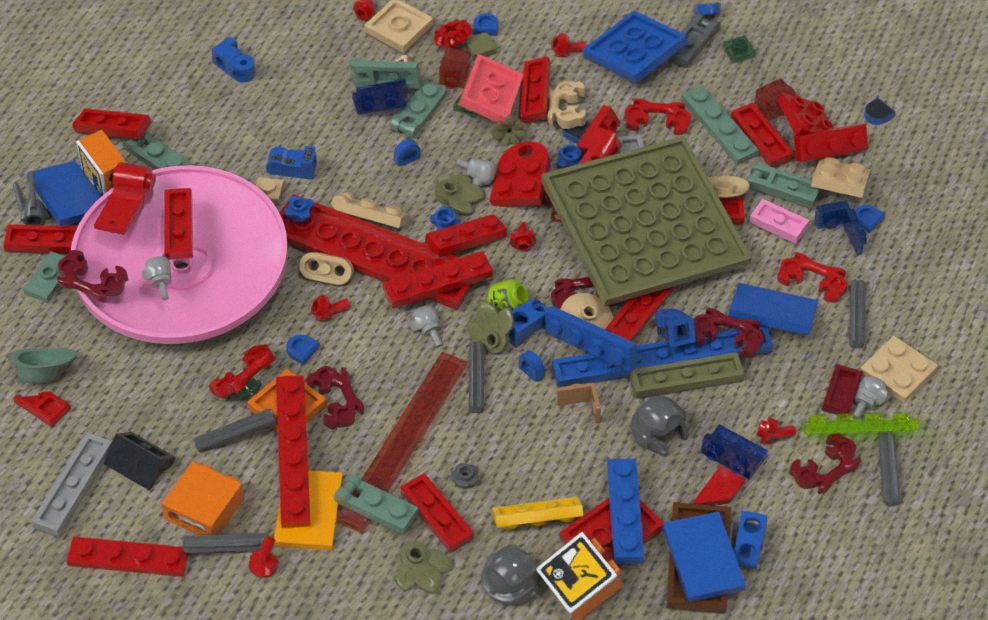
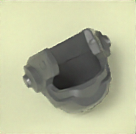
[631,395,689,456]
[481,544,542,606]

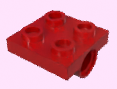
[777,93,834,135]

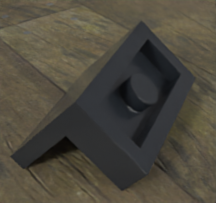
[104,432,176,490]

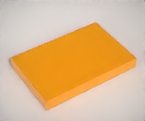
[274,470,343,551]

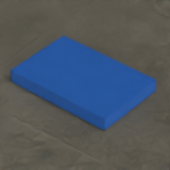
[27,161,102,227]
[729,283,818,336]
[662,512,746,603]

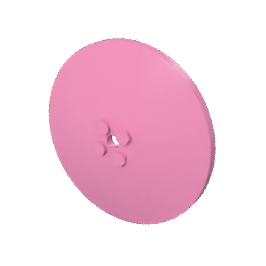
[71,166,288,344]

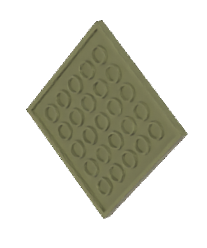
[541,136,752,306]

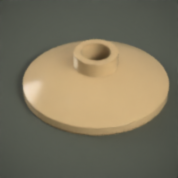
[708,176,750,198]
[560,293,613,329]

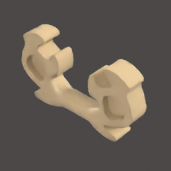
[547,81,587,129]

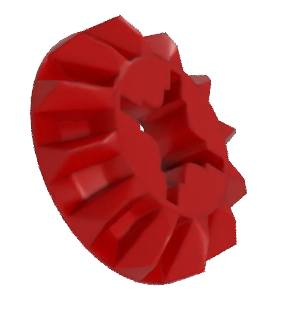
[433,19,472,47]

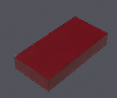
[822,364,863,418]

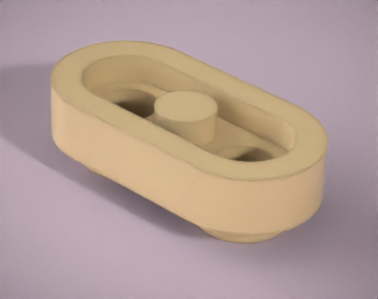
[299,252,354,285]

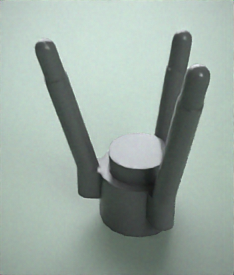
[13,171,50,225]

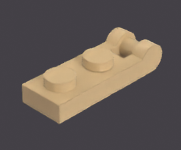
[332,192,409,228]

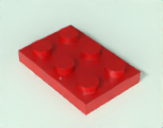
[560,498,664,562]

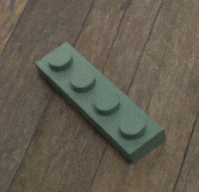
[681,85,759,165]

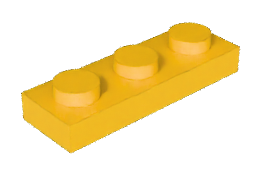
[492,497,583,530]

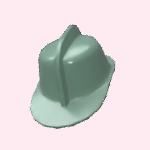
[8,348,76,384]

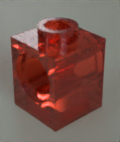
[439,47,471,88]
[754,78,796,121]

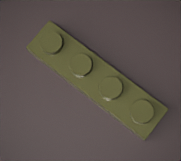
[629,352,745,398]

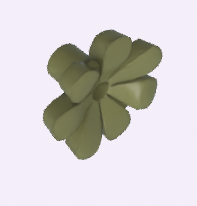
[493,116,527,146]

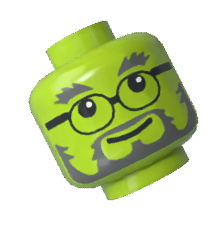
[487,279,529,312]

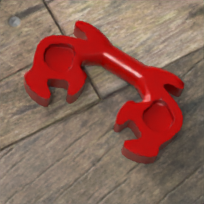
[624,98,691,135]
[777,252,848,303]
[209,344,275,398]

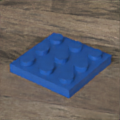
[582,11,688,83]

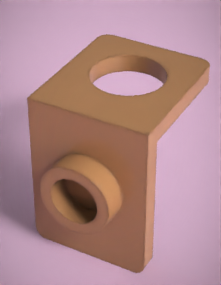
[557,382,601,424]

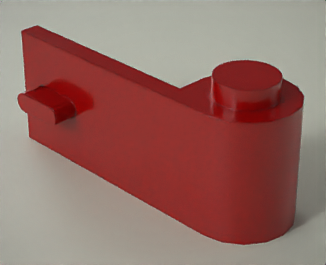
[94,162,156,235]

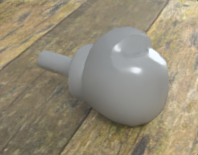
[456,158,497,187]
[142,256,172,300]
[409,305,443,347]
[852,375,889,420]

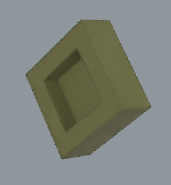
[464,32,496,61]

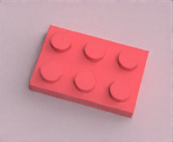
[458,54,523,122]

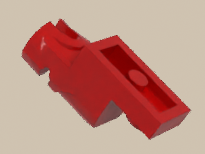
[577,105,622,164]

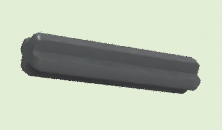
[849,279,866,348]
[469,341,484,413]
[194,409,276,453]
[878,430,900,507]
[183,533,270,553]

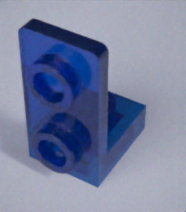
[814,200,867,256]

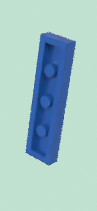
[545,306,637,372]
[607,459,644,564]

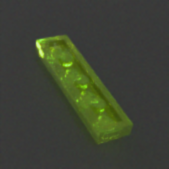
[801,412,919,434]

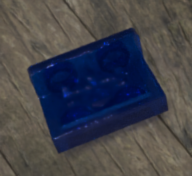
[352,79,408,115]
[701,424,768,480]

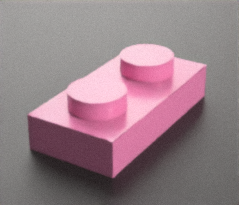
[749,199,809,244]

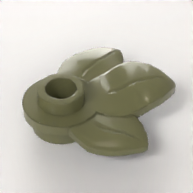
[435,174,486,214]
[467,300,514,353]
[396,541,453,594]

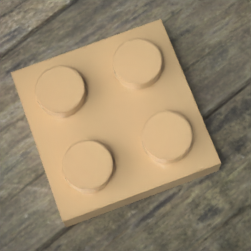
[364,0,433,53]
[811,158,871,198]
[860,336,938,403]

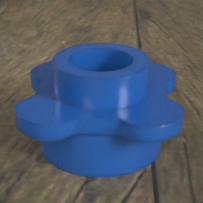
[557,144,583,168]
[284,196,314,222]
[430,207,461,230]

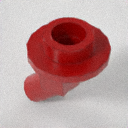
[353,0,375,21]
[551,33,587,57]
[510,222,536,251]
[311,294,351,321]
[756,416,796,445]
[249,536,278,577]

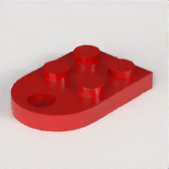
[489,141,551,207]

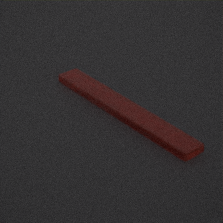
[337,352,467,534]

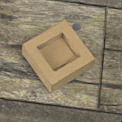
[256,177,284,205]

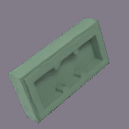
[23,251,65,303]

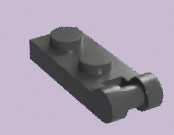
[667,13,720,68]

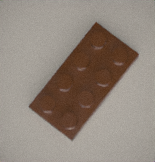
[666,502,731,614]

